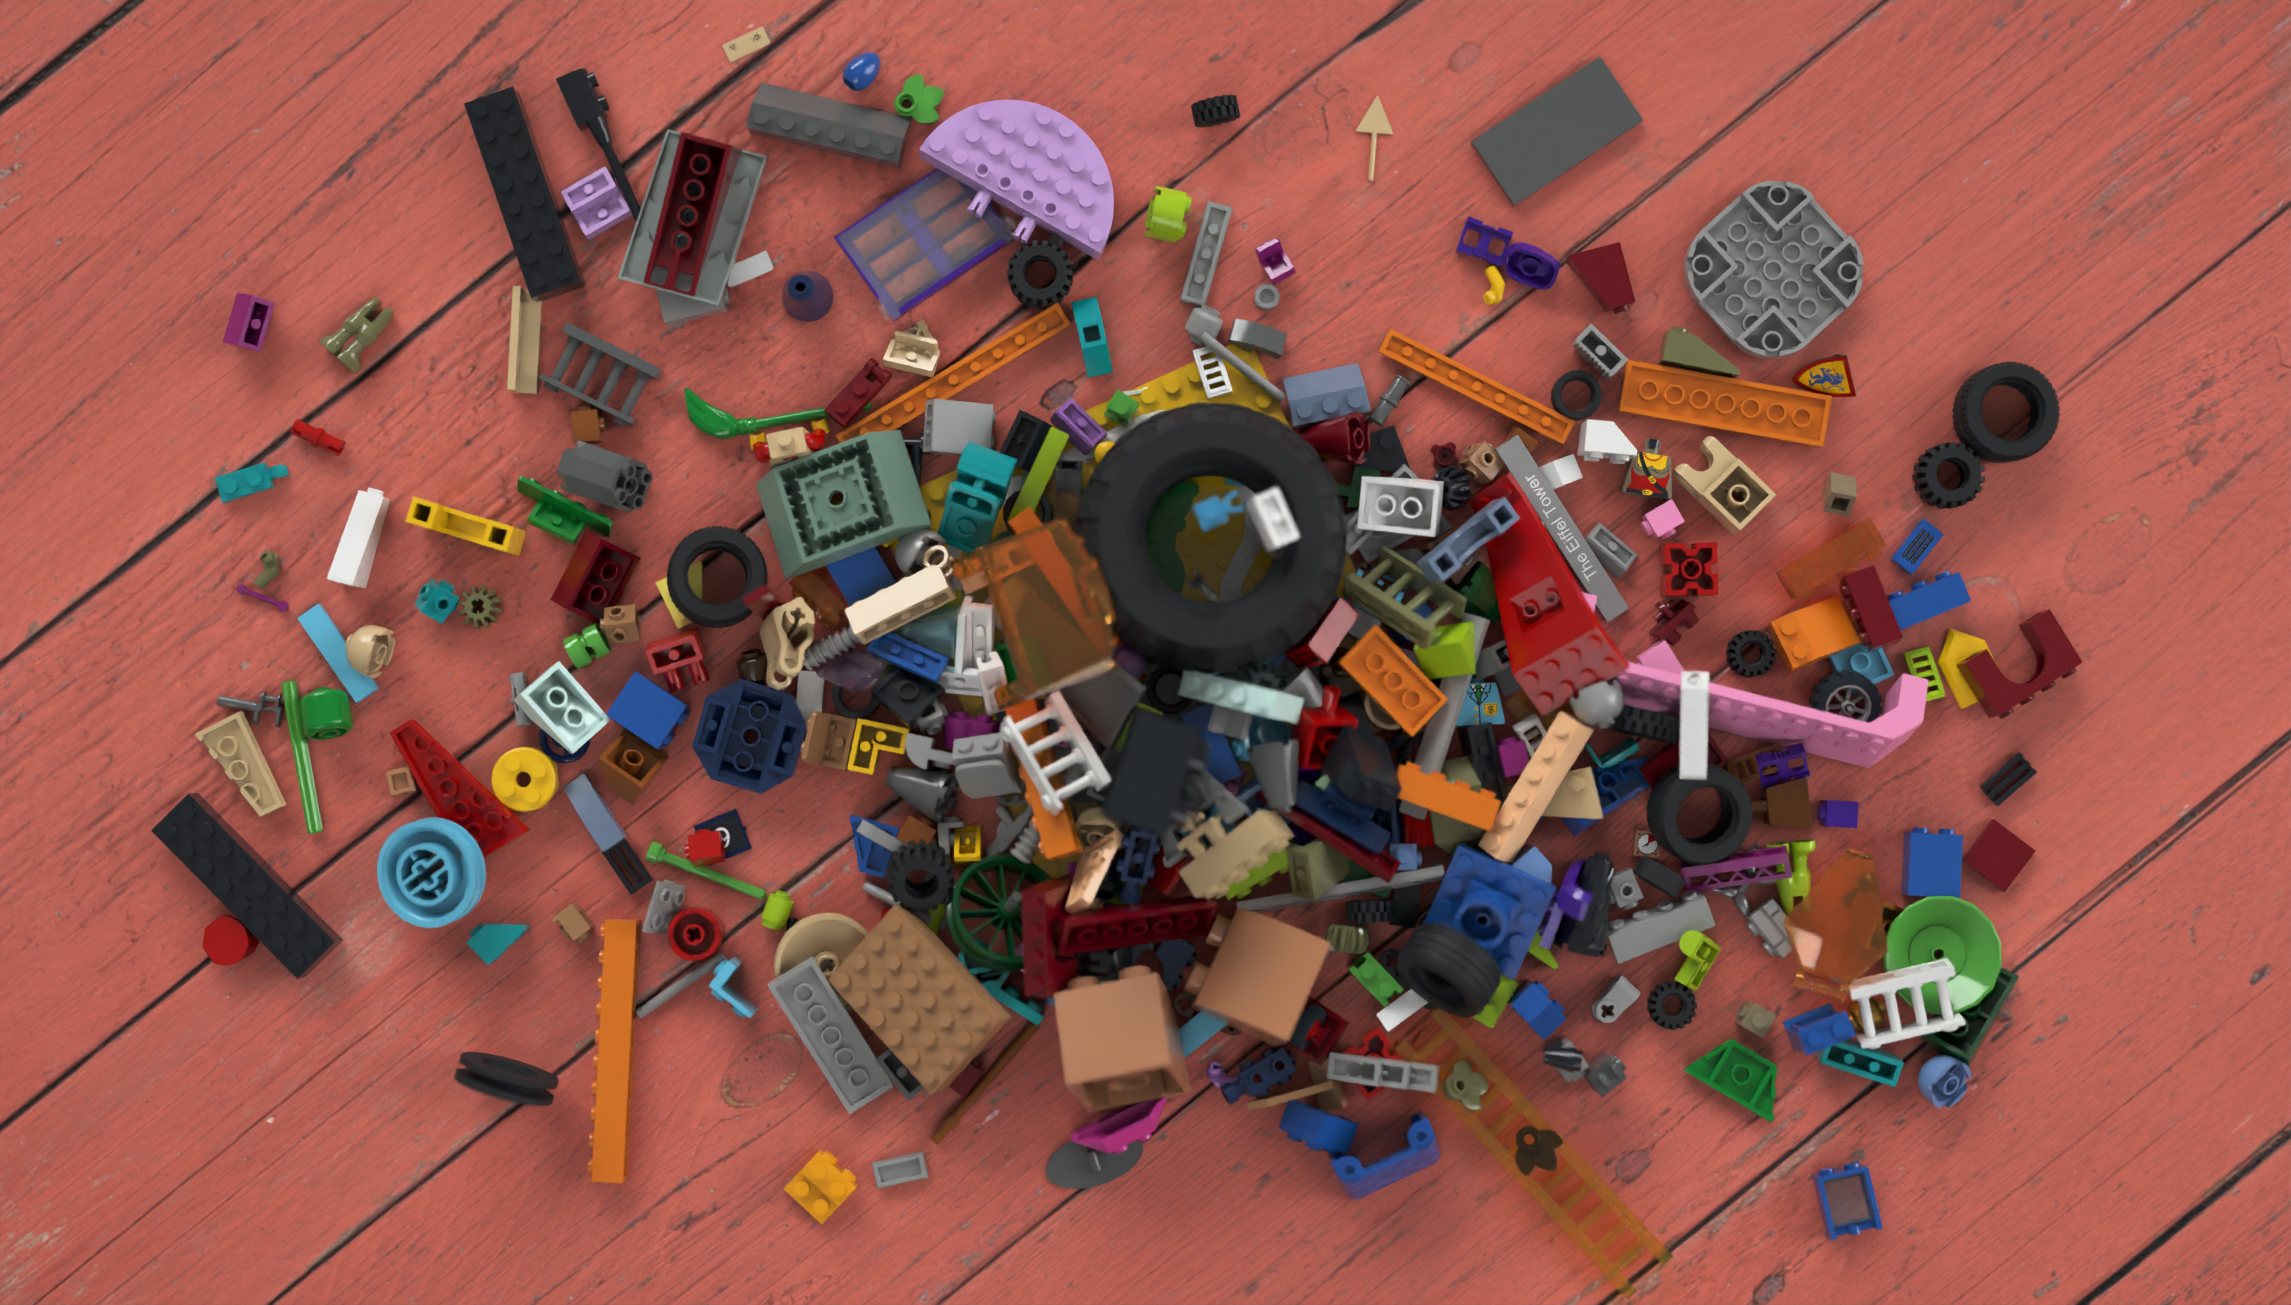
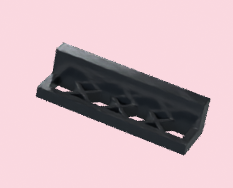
[1457,722,1507,817]

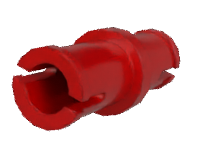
[290,419,346,456]

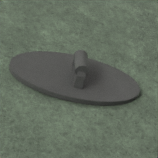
[1046,1140,1143,1189]

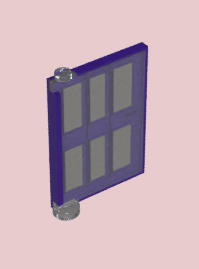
[834,168,1017,322]

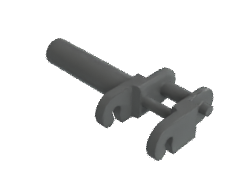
[217,691,285,728]

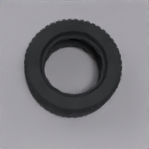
[1952,362,2060,463]
[667,526,768,628]
[1646,763,1753,865]
[1397,923,1501,1017]

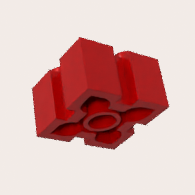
[1660,542,1719,597]
[1338,1025,1402,1101]

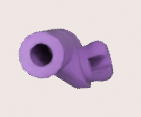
[1206,1062,1238,1088]

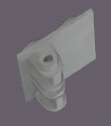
[642,879,687,935]

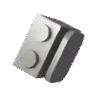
[952,733,1022,799]

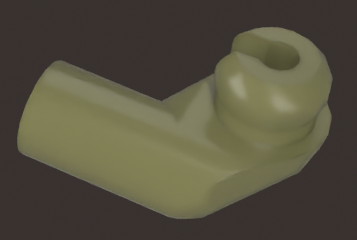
[253,550,279,589]

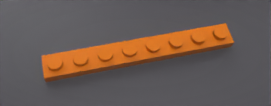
[1378,328,1575,445]

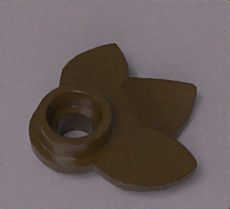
[1515,1126,1563,1176]

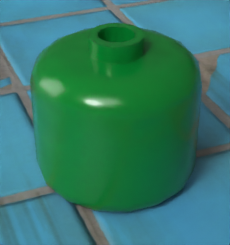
[299,687,354,740]

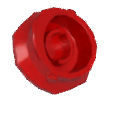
[202,915,259,966]

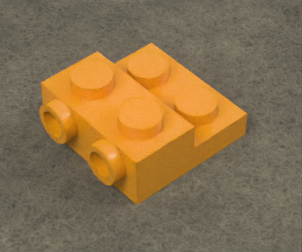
[784,1149,858,1224]

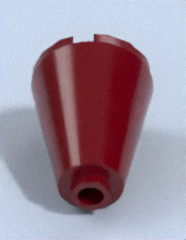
[1298,412,1371,465]

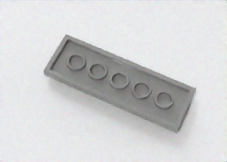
[767,956,894,1114]

